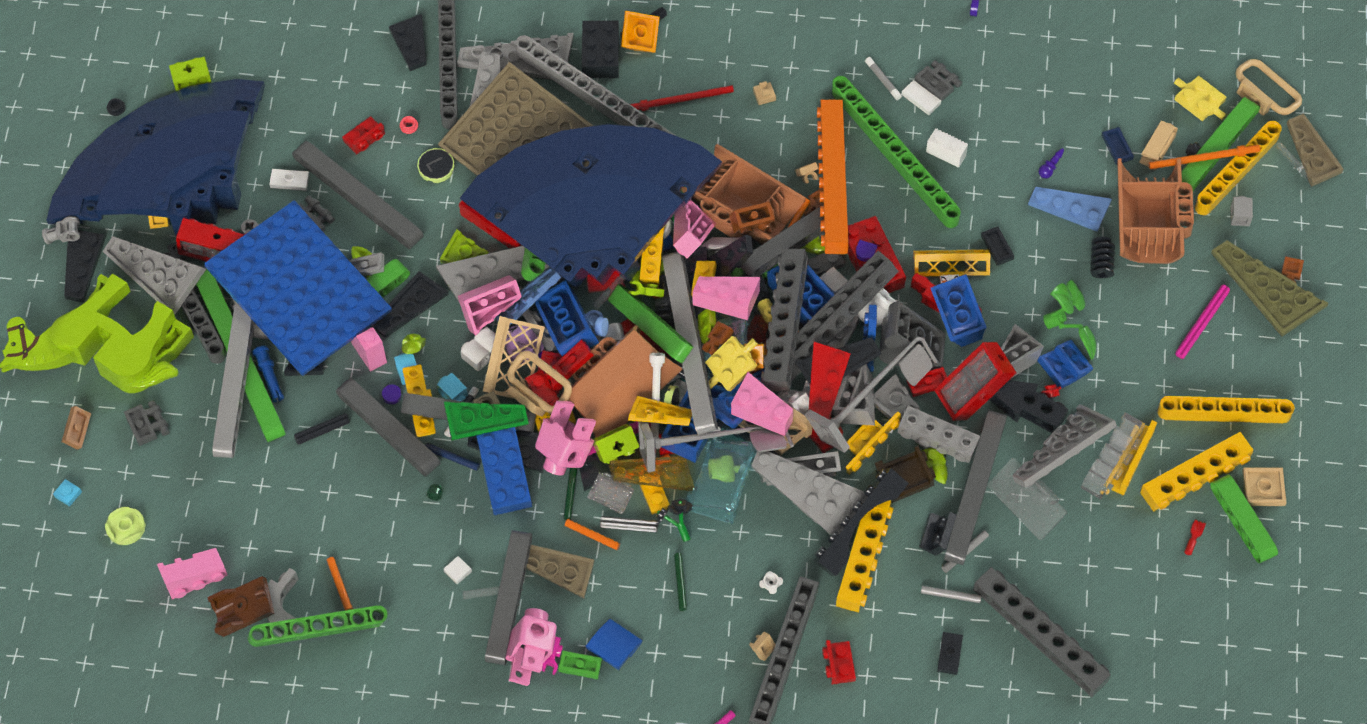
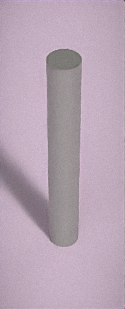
[941,530,989,573]
[921,586,981,603]

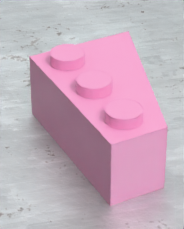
[673,200,716,258]
[457,275,522,336]
[731,372,793,436]
[157,548,228,599]

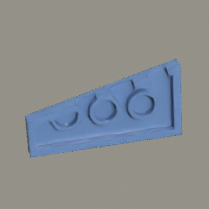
[496,267,561,326]

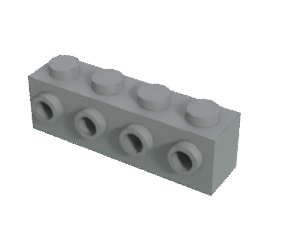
[897,406,980,463]
[760,451,841,486]

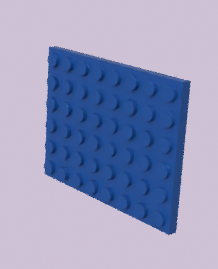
[205,200,392,376]

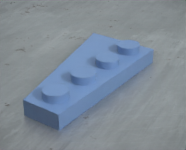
[1028,187,1112,232]

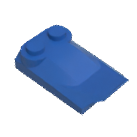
[931,274,987,347]

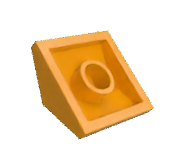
[621,11,659,53]

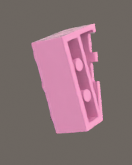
[693,277,760,320]

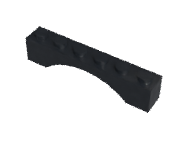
[813,468,909,576]

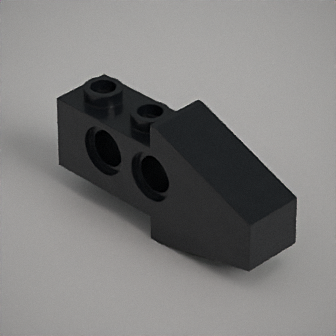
[989,380,1068,433]

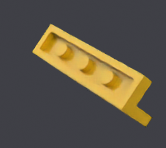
[913,249,990,276]
[1106,420,1157,495]

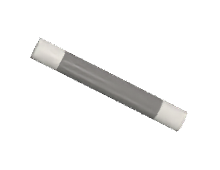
[865,57,902,100]

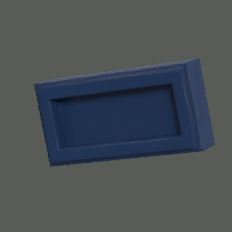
[1101,127,1134,165]

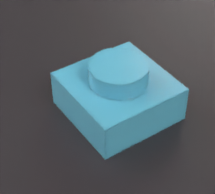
[53,479,82,507]

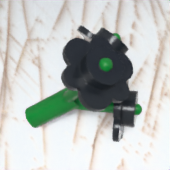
[656,499,692,542]

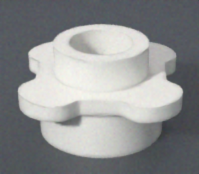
[759,571,783,594]

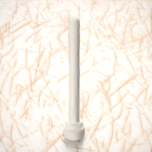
[649,353,665,438]

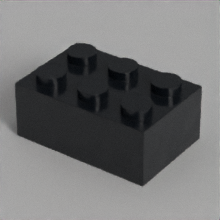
[582,20,619,78]

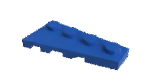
[713,367,777,429]

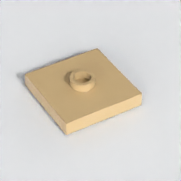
[1242,468,1286,506]

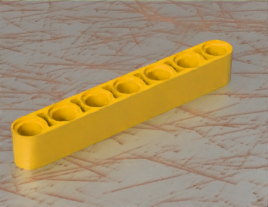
[1195,121,1282,215]
[1157,396,1295,423]

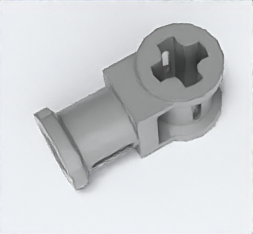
[42,217,80,245]

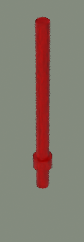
[630,85,734,111]

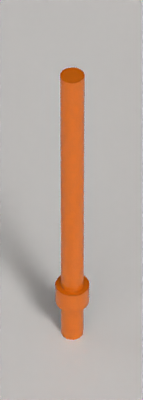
[1149,145,1260,169]

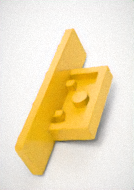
[403,365,436,437]
[846,411,901,475]

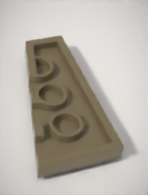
[1287,113,1344,187]
[526,545,595,599]

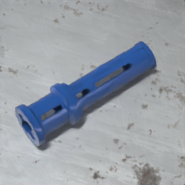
[252,346,284,402]

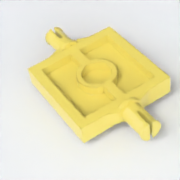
[1174,76,1227,121]
[705,336,758,392]

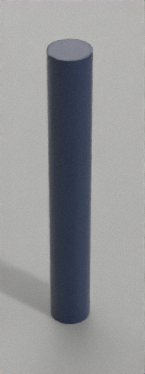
[425,442,480,471]

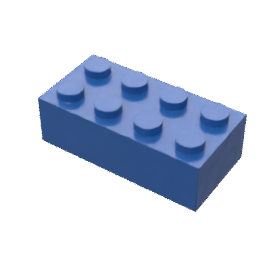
[767,265,834,326]
[535,280,599,357]
[661,385,727,463]
[477,427,532,515]

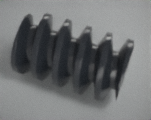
[1090,237,1115,279]

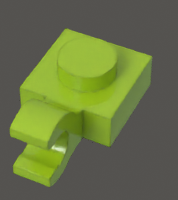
[629,280,664,297]

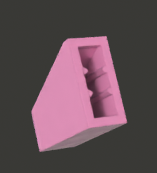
[351,327,387,372]

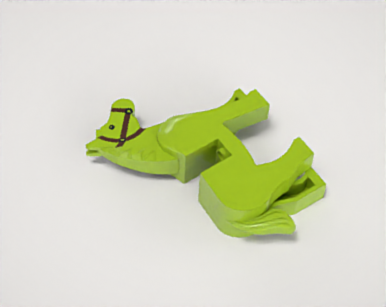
[0,274,194,393]

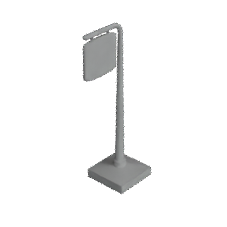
[805,337,937,453]
[638,421,794,472]

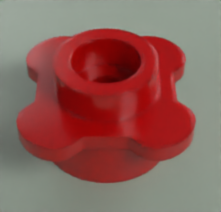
[1041,384,1061,398]

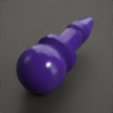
[1038,148,1064,179]

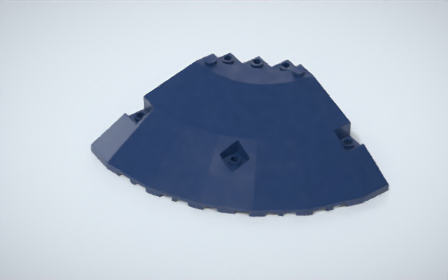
[46,79,265,236]
[460,124,723,289]

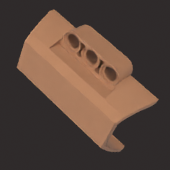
[681,144,806,245]
[1117,158,1194,264]
[559,326,683,438]

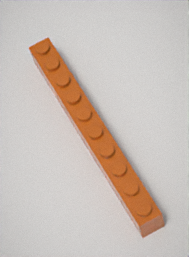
[817,100,848,254]

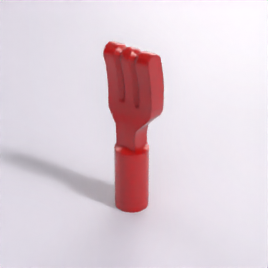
[1184,519,1206,555]

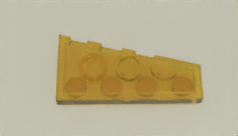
[609,456,694,491]

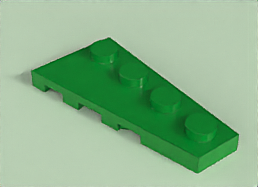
[443,402,529,441]

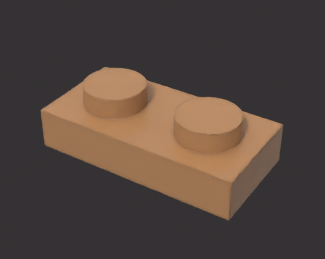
[61,406,91,450]

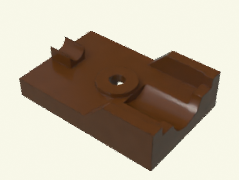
[207,576,275,637]

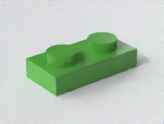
[558,651,602,679]

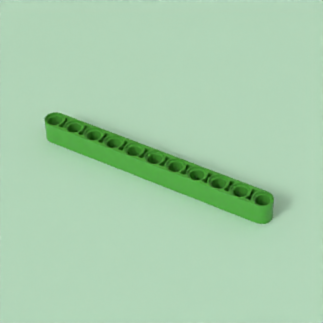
[832,76,961,228]
[196,268,286,442]

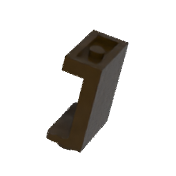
[875,446,936,503]

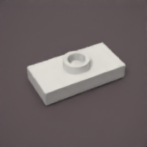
[269,169,309,191]

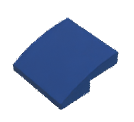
[1037,340,1093,389]
[586,619,643,670]

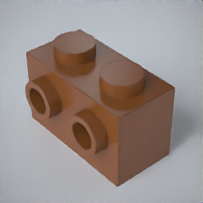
[729,201,775,235]

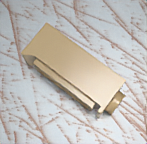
[1139,120,1178,170]

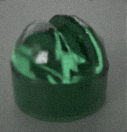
[426,484,443,501]

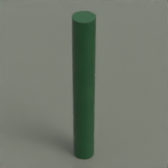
[563,468,577,520]
[674,553,687,611]

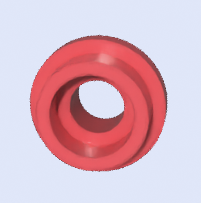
[400,116,418,134]

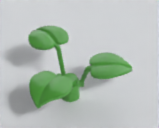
[1043,280,1097,360]

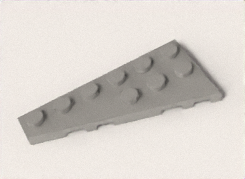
[457,32,574,80]
[102,236,206,315]
[436,246,534,302]
[1012,404,1117,488]
[750,451,865,535]

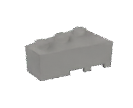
[1001,324,1044,378]
[832,364,875,426]

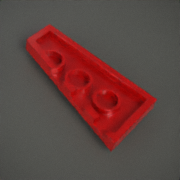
[809,342,851,419]

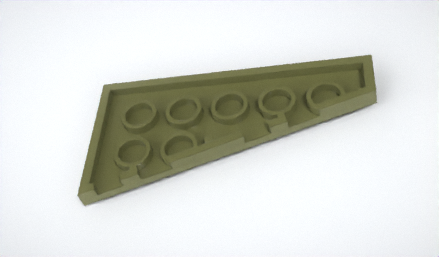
[1211,240,1328,337]

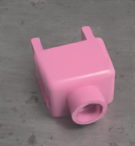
[535,401,596,476]
[505,608,557,686]

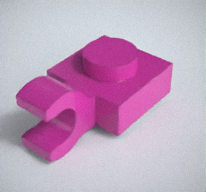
[542,636,563,675]

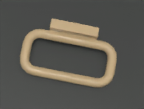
[1235,59,1302,116]
[507,351,572,417]

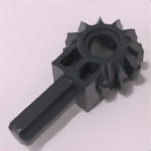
[655,274,676,330]

